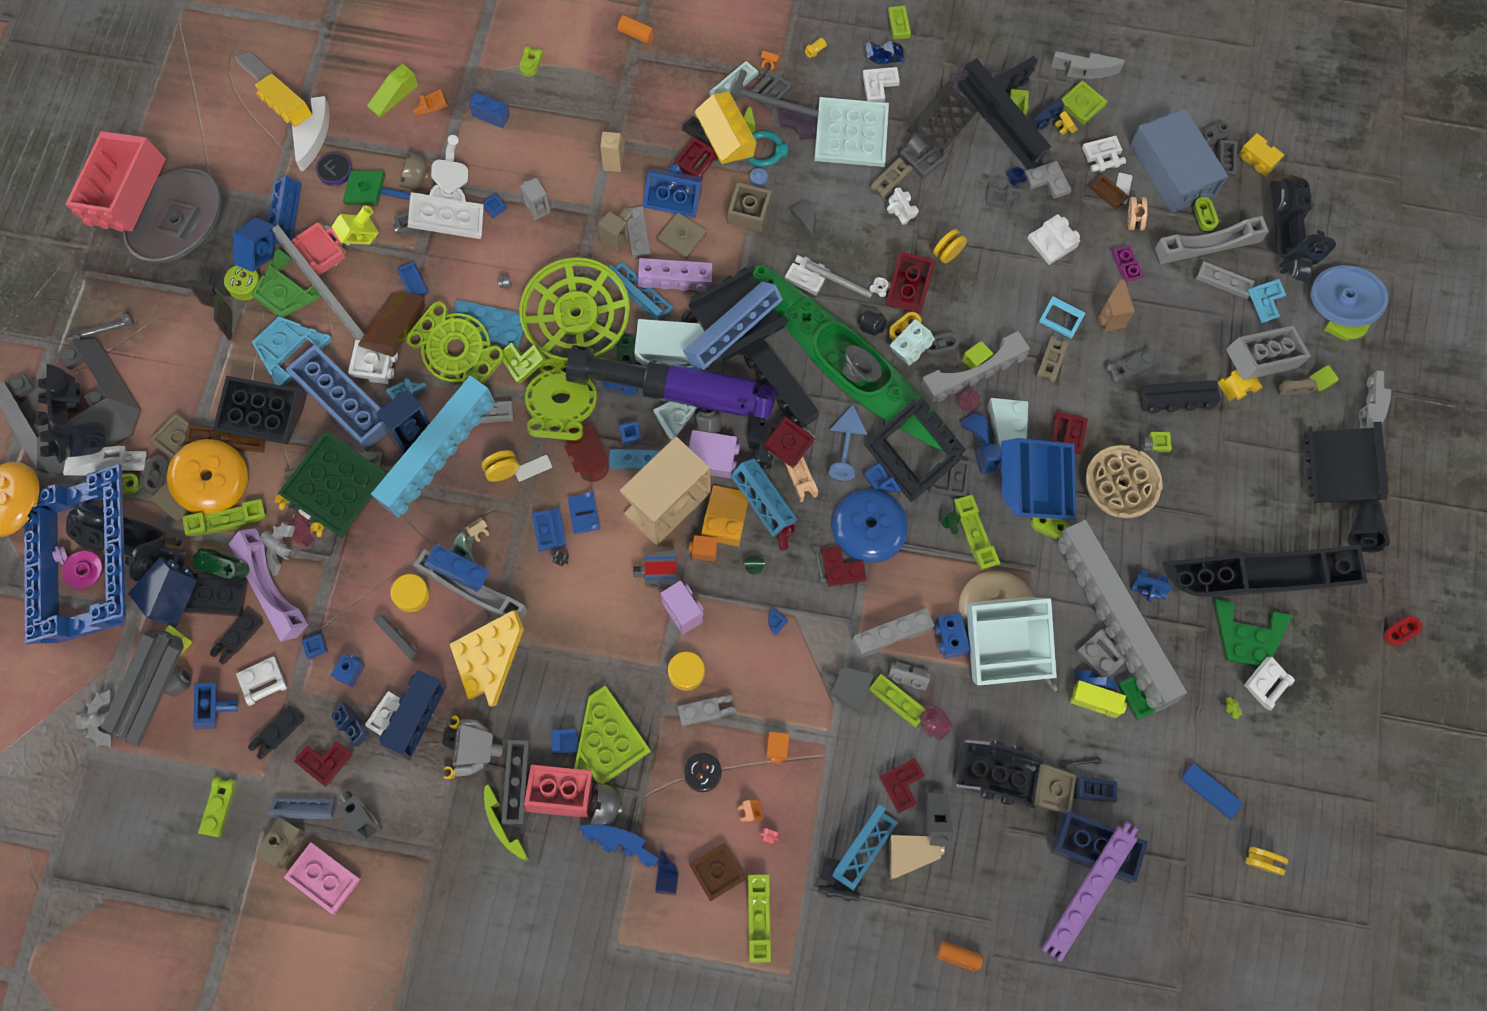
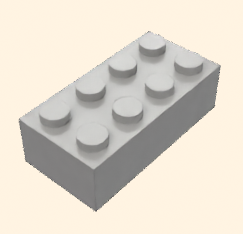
[1226,326,1311,381]

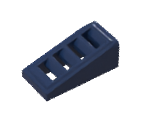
[1073,776,1117,803]

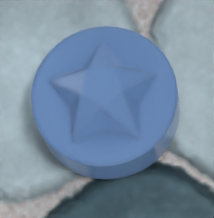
[750,168,768,187]

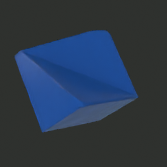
[619,421,641,446]

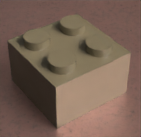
[727,182,772,232]

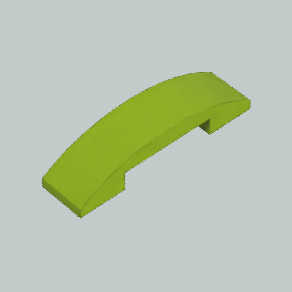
[954,495,1000,570]
[182,499,266,536]
[484,785,529,861]
[748,874,771,962]

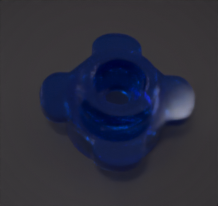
[1006,167,1027,185]

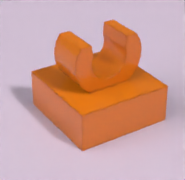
[761,51,781,71]
[738,800,764,822]

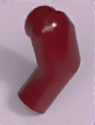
[777,524,795,551]

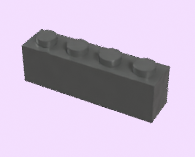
[502,740,531,827]

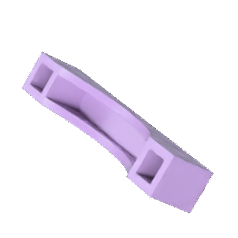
[229,528,308,642]

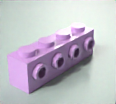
[638,258,712,292]

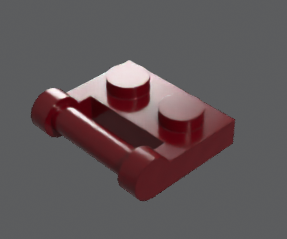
[674,137,718,177]
[1050,412,1088,455]

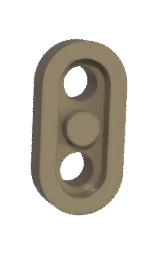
[1279,378,1318,396]

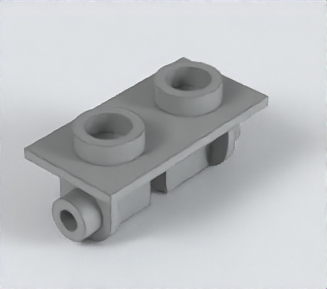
[887,662,931,691]

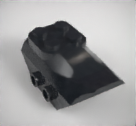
[954,739,1044,809]

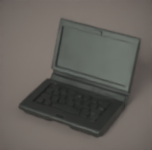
[185,279,233,341]

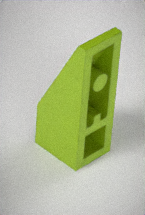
[367,63,418,118]

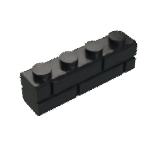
[1139,380,1221,414]

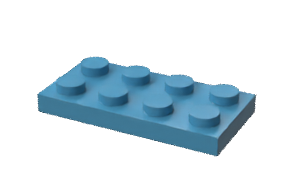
[453,300,528,349]

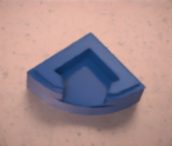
[768,609,788,637]

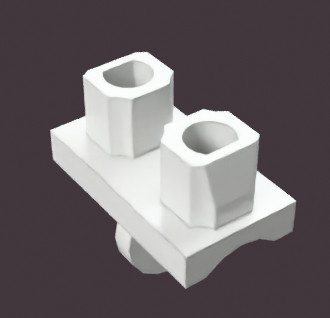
[887,188,919,225]

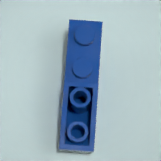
[580,825,660,868]

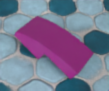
[1111,245,1143,282]

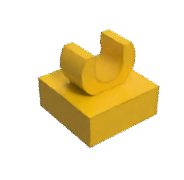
[1055,111,1078,135]

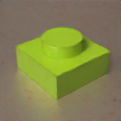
[1149,432,1172,452]

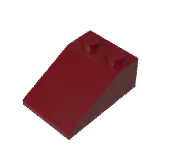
[886,251,936,314]

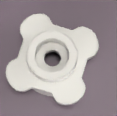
[870,277,891,297]

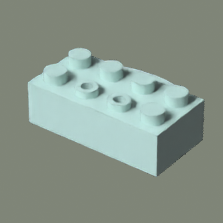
[635,319,710,369]

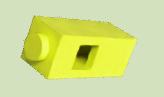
[1070,680,1127,718]

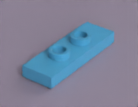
[609,449,660,470]

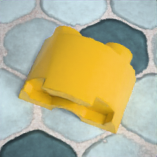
[1218,370,1263,401]

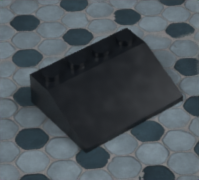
[212,375,307,445]

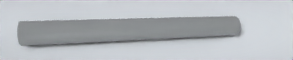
[805,261,873,299]

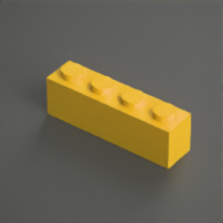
[255,73,312,127]

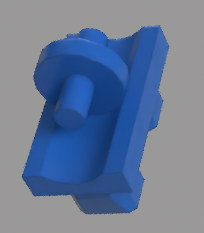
[1131,570,1172,603]

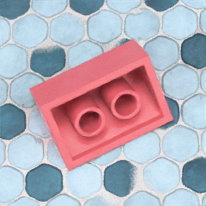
[524,765,592,818]

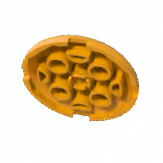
[167,439,248,515]
[0,462,39,537]

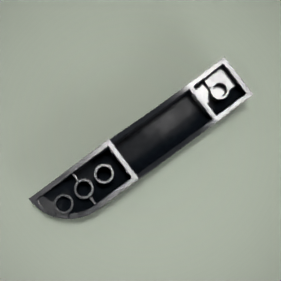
[1163,545,1368,597]

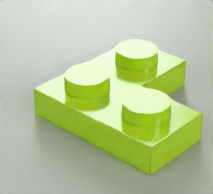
[498,342,547,384]

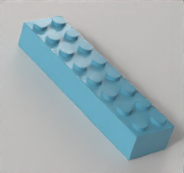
[371,376,495,518]

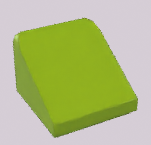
[743,107,755,134]
[1308,365,1339,392]

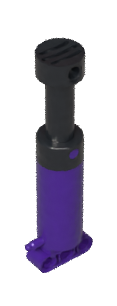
[566,345,777,418]

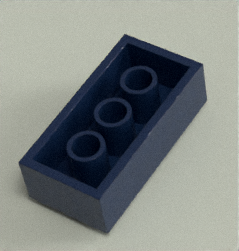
[376,389,430,455]
[379,670,447,761]
[1051,811,1148,883]

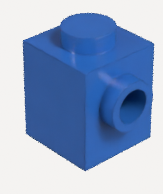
[331,654,365,688]

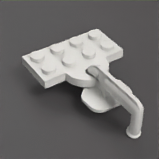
[407,135,484,239]

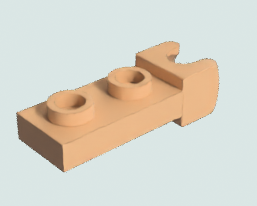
[784,457,818,502]

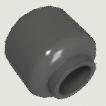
[696,409,721,433]
[164,667,192,697]

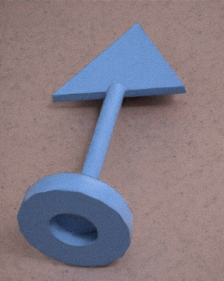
[829,405,867,481]

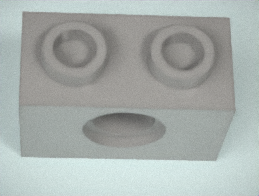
[520,178,551,220]

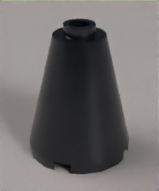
[1348,500,1390,553]

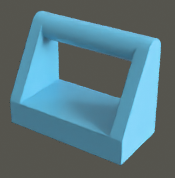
[1039,296,1086,339]

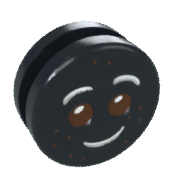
[684,753,722,793]

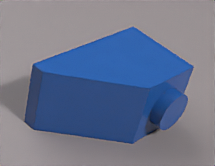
[975,443,1002,474]

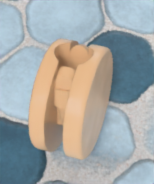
[1128,197,1147,231]

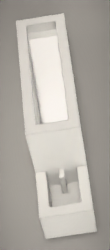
[292,96,330,171]

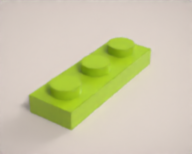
[868,674,928,728]

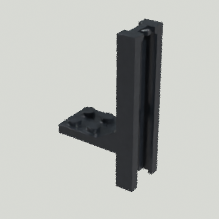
[957,56,1052,170]

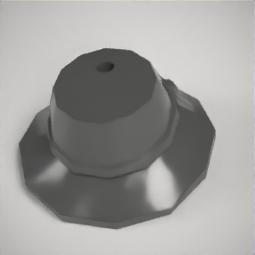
[843,345,881,382]

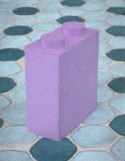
[689,430,740,479]

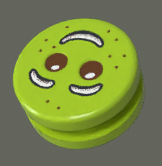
[224,265,261,301]

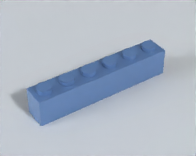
[683,282,783,370]

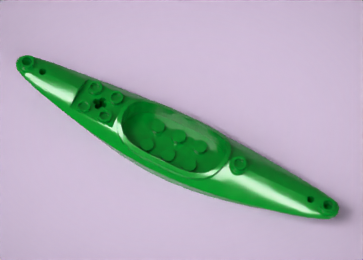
[752,265,957,451]

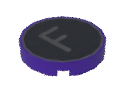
[316,152,352,186]

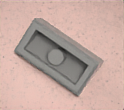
[235,52,274,82]

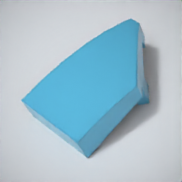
[386,379,426,401]

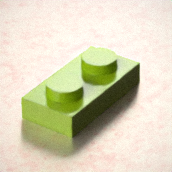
[888,6,911,40]

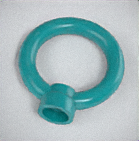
[745,131,788,167]

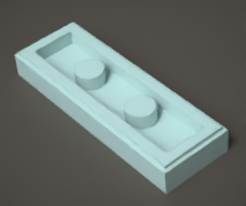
[709,61,758,96]

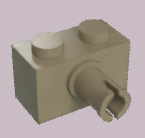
[598,208,633,253]
[254,817,305,869]

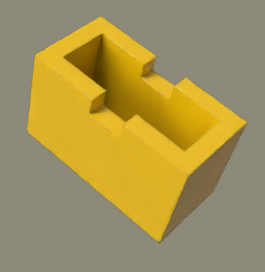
[1238,133,1284,177]

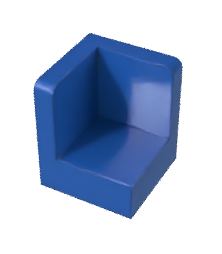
[551,729,578,754]

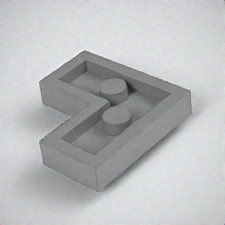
[1024,161,1071,199]

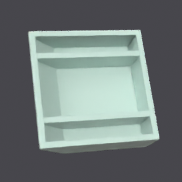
[967,597,1057,685]

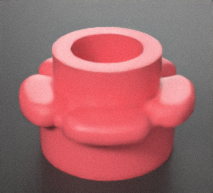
[760,828,779,844]

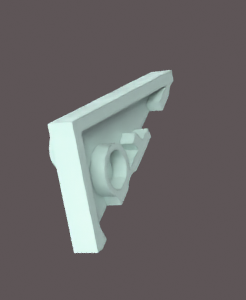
[653,402,698,441]

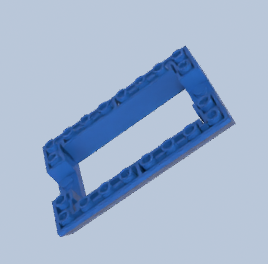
[24,464,126,644]

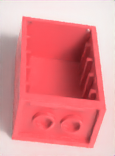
[65,131,166,232]

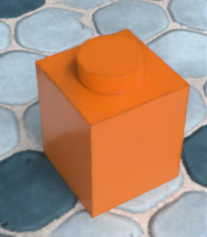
[689,535,717,562]
[766,732,789,764]

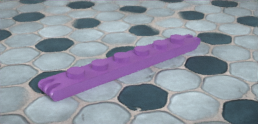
[1042,821,1139,962]

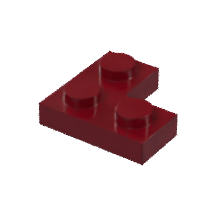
[821,546,867,587]
[293,741,353,787]
[879,758,925,814]

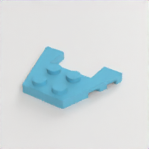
[252,316,332,386]

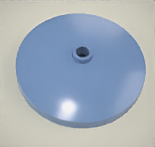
[1311,265,1388,327]

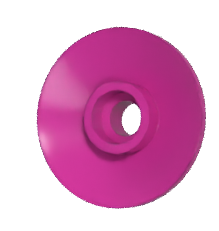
[62,551,103,589]

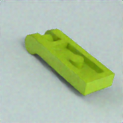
[198,776,237,838]

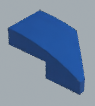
[961,412,990,444]
[863,463,901,493]
[1074,670,1117,690]

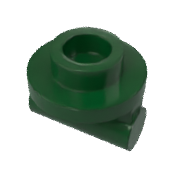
[941,512,960,535]
[745,555,764,575]

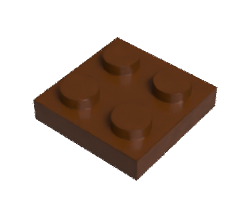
[689,843,746,902]

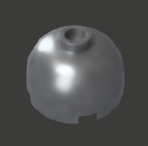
[588,783,623,825]

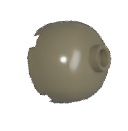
[399,151,430,189]

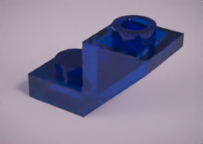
[865,40,905,65]

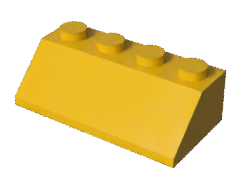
[695,91,756,164]

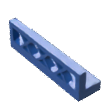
[267,176,301,246]

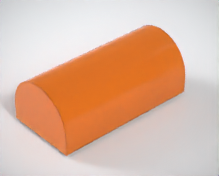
[617,15,654,45]
[936,940,983,972]

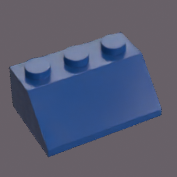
[643,168,703,217]

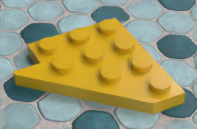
[450,610,524,707]

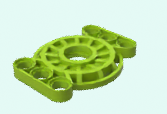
[406,302,505,385]
[525,359,597,440]

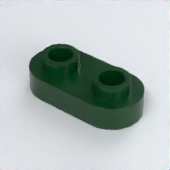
[616,334,636,364]

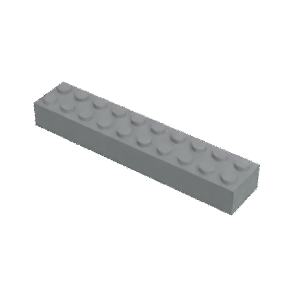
[1058,520,1187,713]

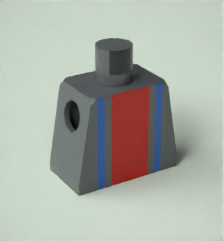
[633,550,677,590]

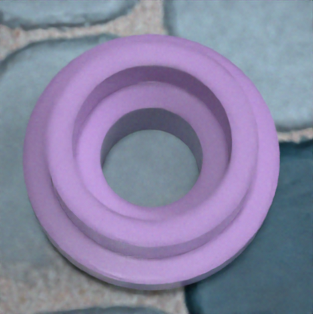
[52,546,68,565]

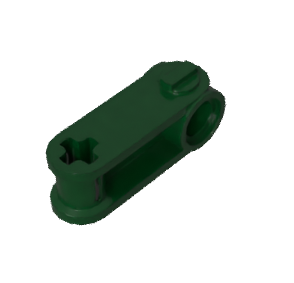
[192,548,249,579]

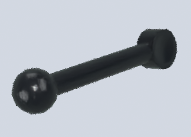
[1059,757,1101,768]

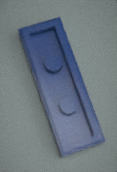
[1180,763,1243,819]

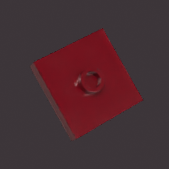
[763,416,815,469]

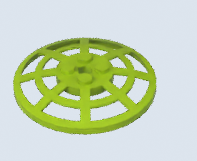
[519,258,630,362]

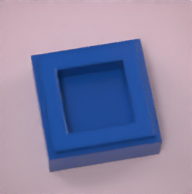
[481,193,507,218]
[302,633,328,659]

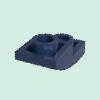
[1033,99,1064,130]
[331,702,370,747]

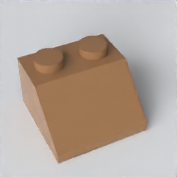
[1098,279,1135,332]

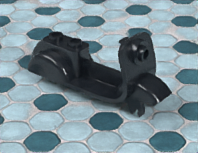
[1271,175,1336,282]
[36,364,105,464]
[66,501,186,581]

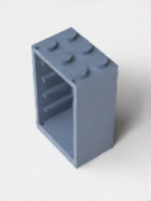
[1130,109,1228,213]

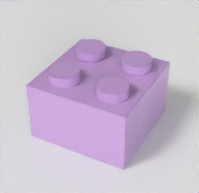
[660,580,704,635]

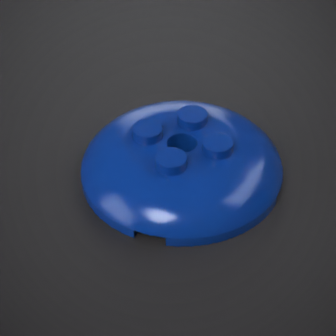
[832,489,908,563]

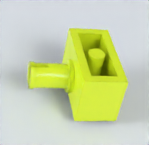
[331,205,379,245]

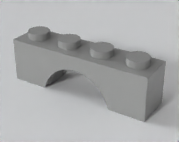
[852,608,935,659]

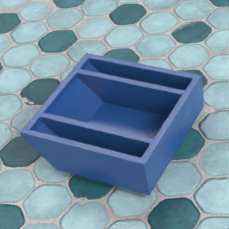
[1001,438,1077,520]

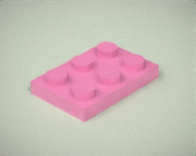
[283,842,361,915]

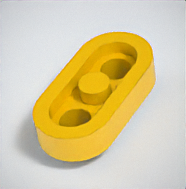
[889,312,921,341]

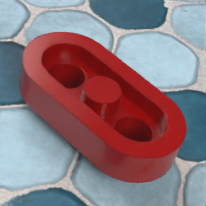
[1384,616,1422,646]

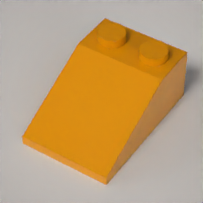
[702,485,751,547]

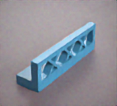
[607,262,673,321]
[730,458,797,537]
[833,804,898,890]

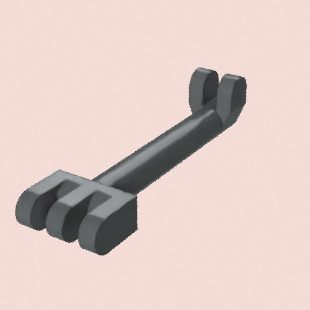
[67,310,133,344]

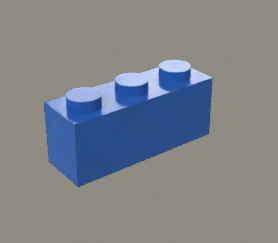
[424,544,490,592]

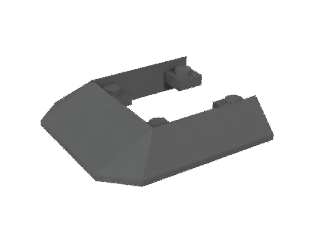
[0,339,141,475]

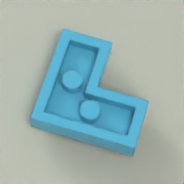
[1248,279,1286,323]

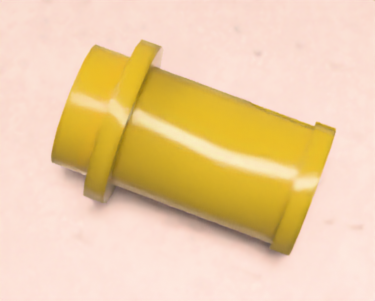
[805,38,827,58]

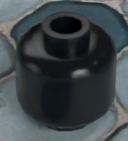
[858,309,887,336]

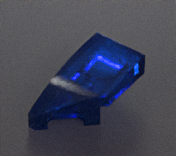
[655,850,679,895]

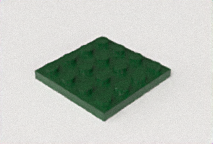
[277,431,388,538]

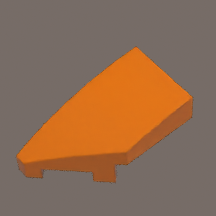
[413,89,448,115]

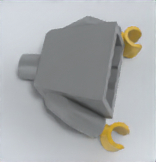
[443,716,503,779]

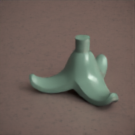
[449,532,476,564]

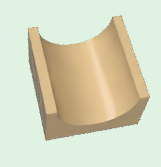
[620,437,710,546]

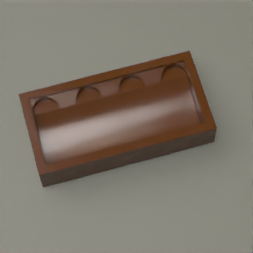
[358,293,425,357]

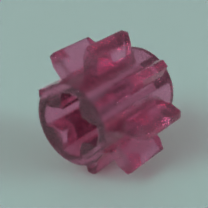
[958,390,981,413]

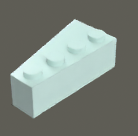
[987,398,1028,475]

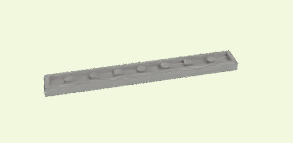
[272,225,364,340]

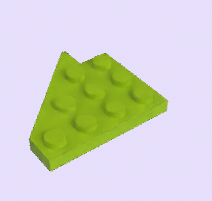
[574,685,651,784]

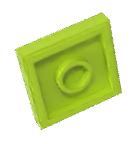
[1060,80,1108,125]

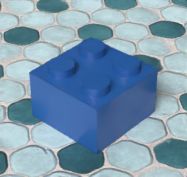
[232,218,275,272]

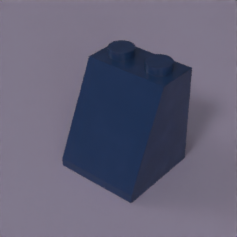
[128,557,197,628]

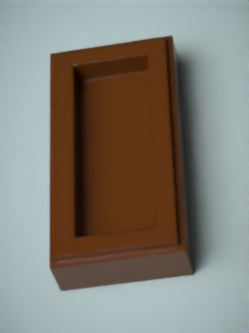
[1090,174,1129,210]

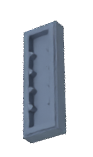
[268,798,337,819]

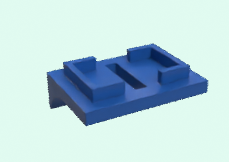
[567,490,601,534]

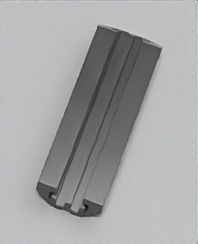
[101,631,184,747]

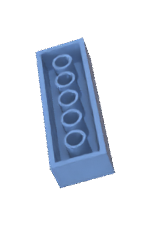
[286,344,386,451]

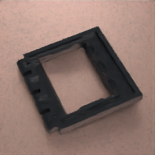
[864,397,966,502]

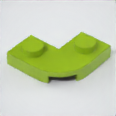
[1324,320,1371,341]

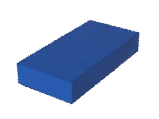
[397,262,429,296]

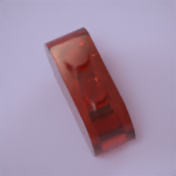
[564,424,609,482]

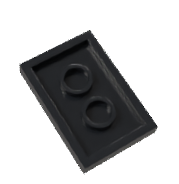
[183,573,248,617]

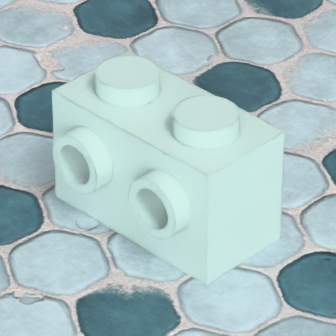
[890,319,935,366]

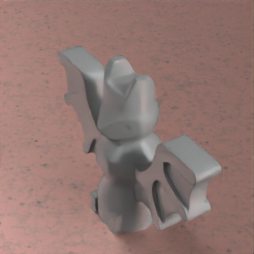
[260,522,295,576]
[75,690,113,748]

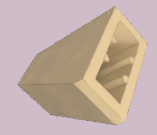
[600,132,625,172]
[889,835,945,880]

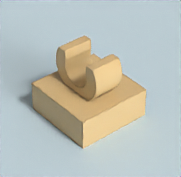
[465,517,489,542]

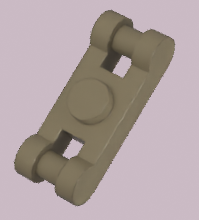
[871,158,914,199]
[1036,335,1069,383]

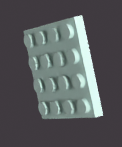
[814,97,889,167]

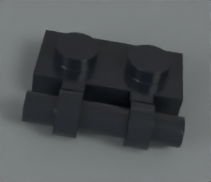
[818,857,863,902]

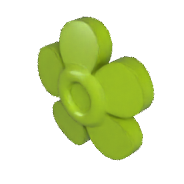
[1226,697,1242,719]

